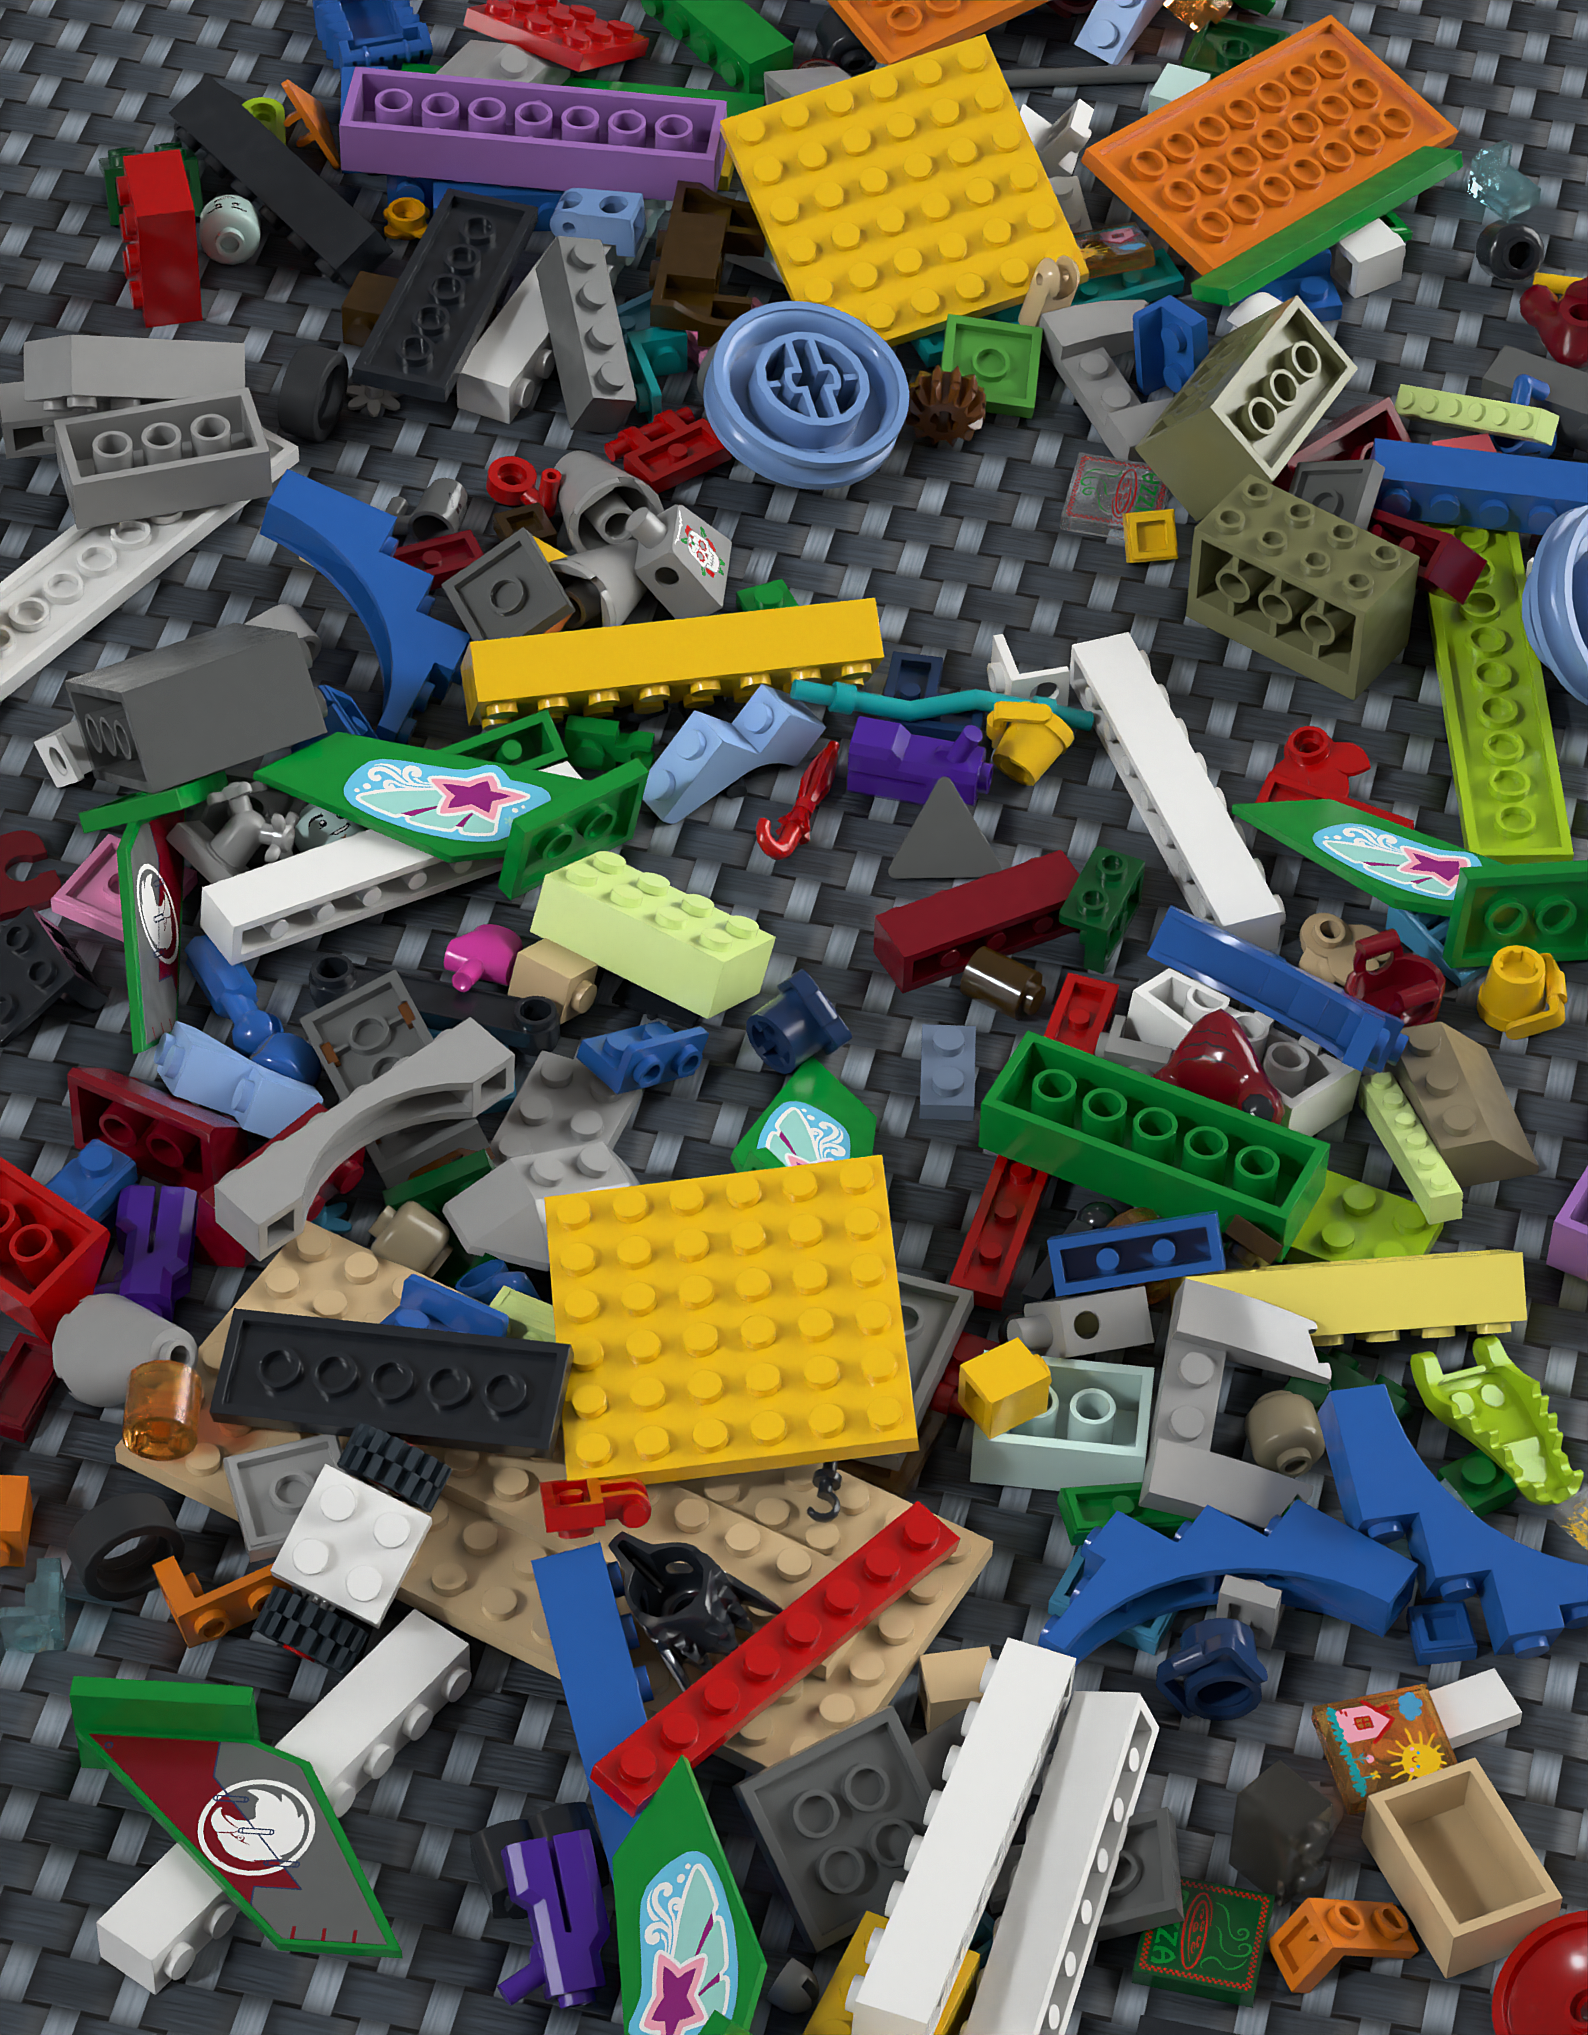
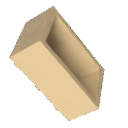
[1361,1757,1563,1979]

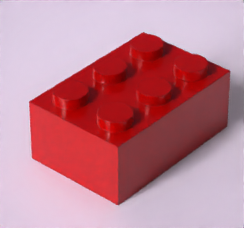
[116,149,203,328]

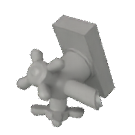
[165,781,299,884]

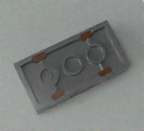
[299,969,495,1189]

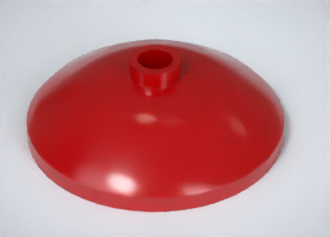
[1492,1910,1588,2035]

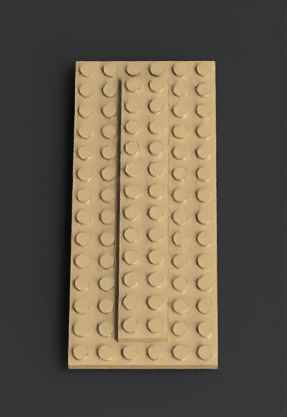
[115,1220,993,1774]

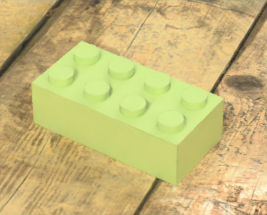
[530,851,776,1019]

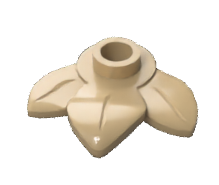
[1298,913,1391,986]

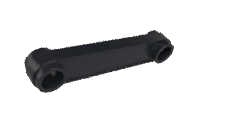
[309,953,560,1056]

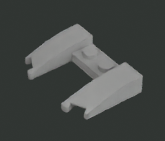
[1039,300,1174,473]
[1138,1278,1332,1534]

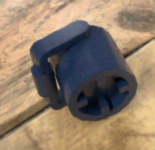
[746,969,853,1074]
[1156,1618,1268,1721]

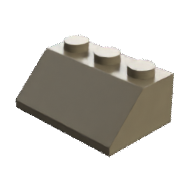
[1384,1021,1539,1188]

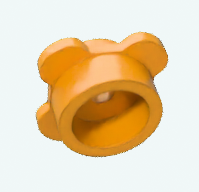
[383,197,430,240]

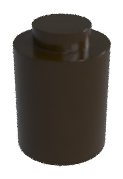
[960,946,1046,1021]

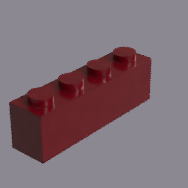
[873,850,1080,994]

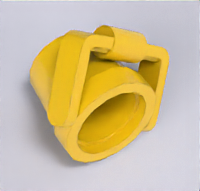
[986,701,1074,786]
[1476,945,1568,1040]

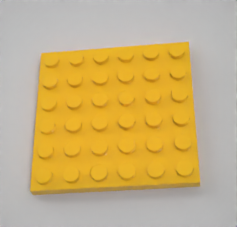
[720,34,1089,347]
[544,1155,919,1485]

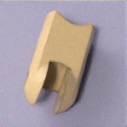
[1018,255,1080,327]

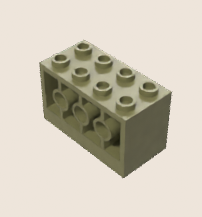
[1134,295,1358,522]
[1186,474,1420,701]

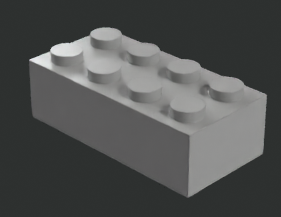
[24,335,245,413]
[53,387,272,530]

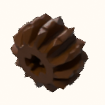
[906,364,986,447]

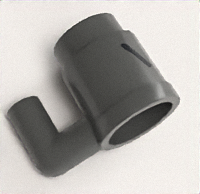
[385,478,468,542]

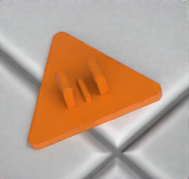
[281,79,341,170]

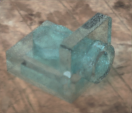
[1468,140,1541,219]
[0,1558,66,1653]

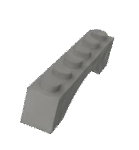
[214,1017,515,1261]

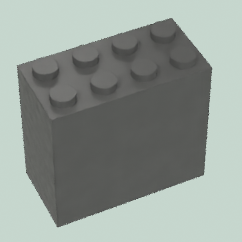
[64,623,328,794]

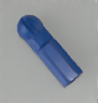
[184,934,284,1059]

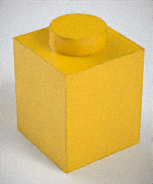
[958,1337,1052,1440]

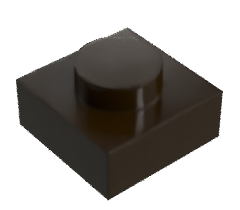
[493,502,557,548]
[1220,1214,1283,1268]

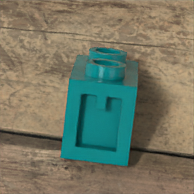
[626,327,688,423]

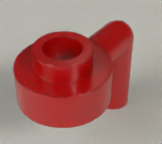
[486,456,561,518]

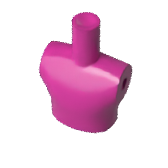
[444,924,523,992]

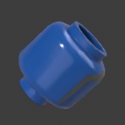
[248,1032,322,1087]

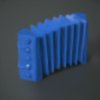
[312,0,433,79]

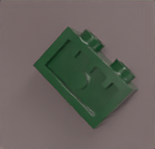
[1059,846,1145,974]

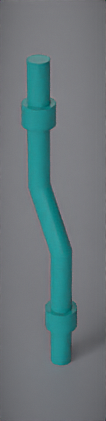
[790,679,1094,731]

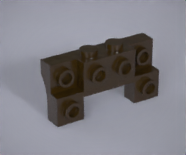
[649,180,767,348]

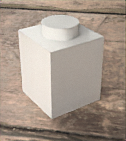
[1330,218,1406,298]

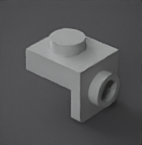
[1095,1015,1172,1076]

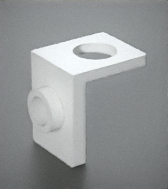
[987,634,1070,707]
[34,720,92,788]

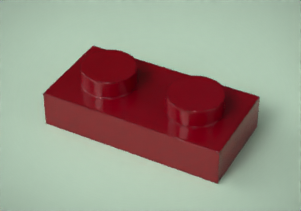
[393,529,484,591]

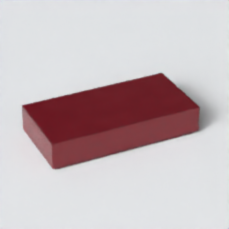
[0,1332,62,1443]

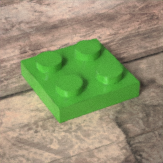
[941,314,1043,419]

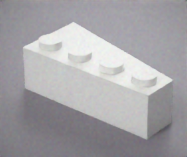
[1125,968,1362,1137]

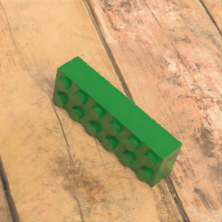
[978,1031,1330,1263]

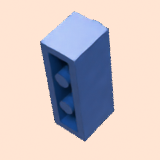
[1047,1210,1226,1297]

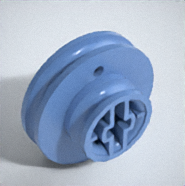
[703,301,909,490]
[1522,505,1588,706]

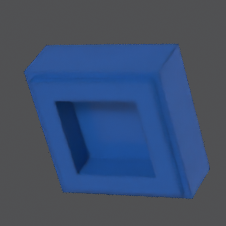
[1406,1601,1478,1666]

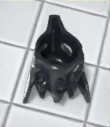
[608,1531,783,1692]

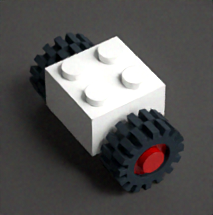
[252,1422,452,1676]

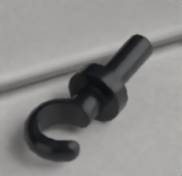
[807,1461,842,1523]

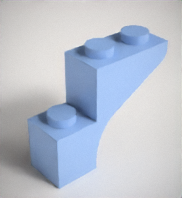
[1074,0,1168,66]
[643,684,826,824]
[154,1021,324,1139]

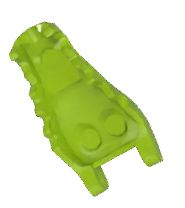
[1410,1334,1584,1506]

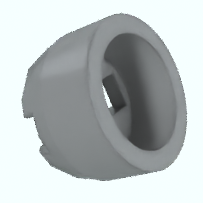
[766,1958,819,2014]

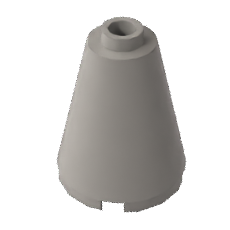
[554,450,664,554]
[548,539,648,632]
[52,1293,198,1407]

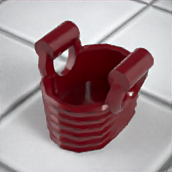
[1344,928,1446,1028]

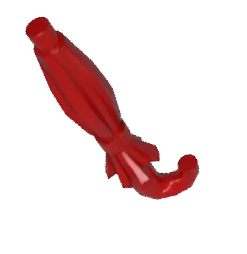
[756,741,840,860]

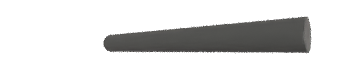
[1001,64,1161,88]

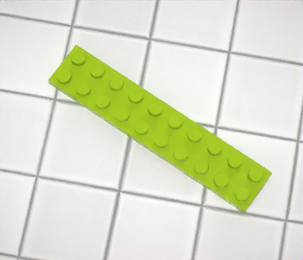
[1413,520,1574,865]

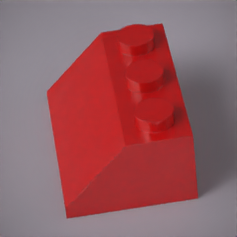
[0,1157,111,1345]

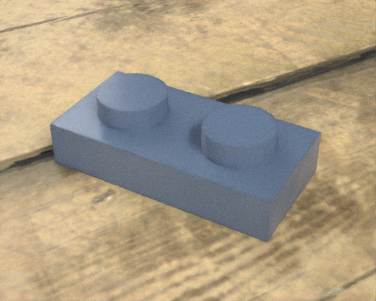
[919,1024,976,1121]

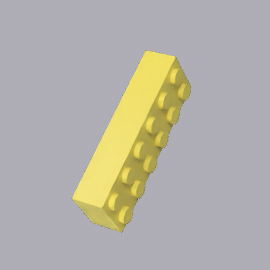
[1169,1249,1527,1346]

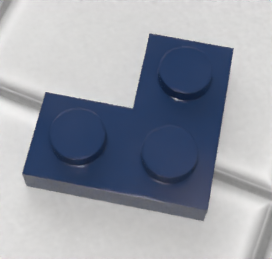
[878,651,985,746]

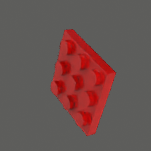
[463,0,650,72]

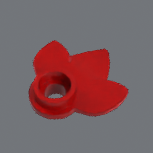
[1271,726,1371,798]

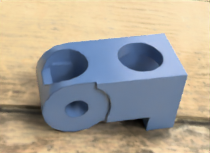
[550,188,647,257]

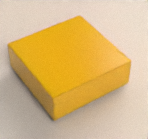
[1122,509,1178,563]

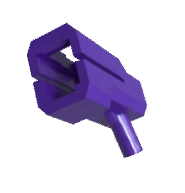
[847,716,993,807]
[93,1185,198,1323]
[497,1829,611,2009]

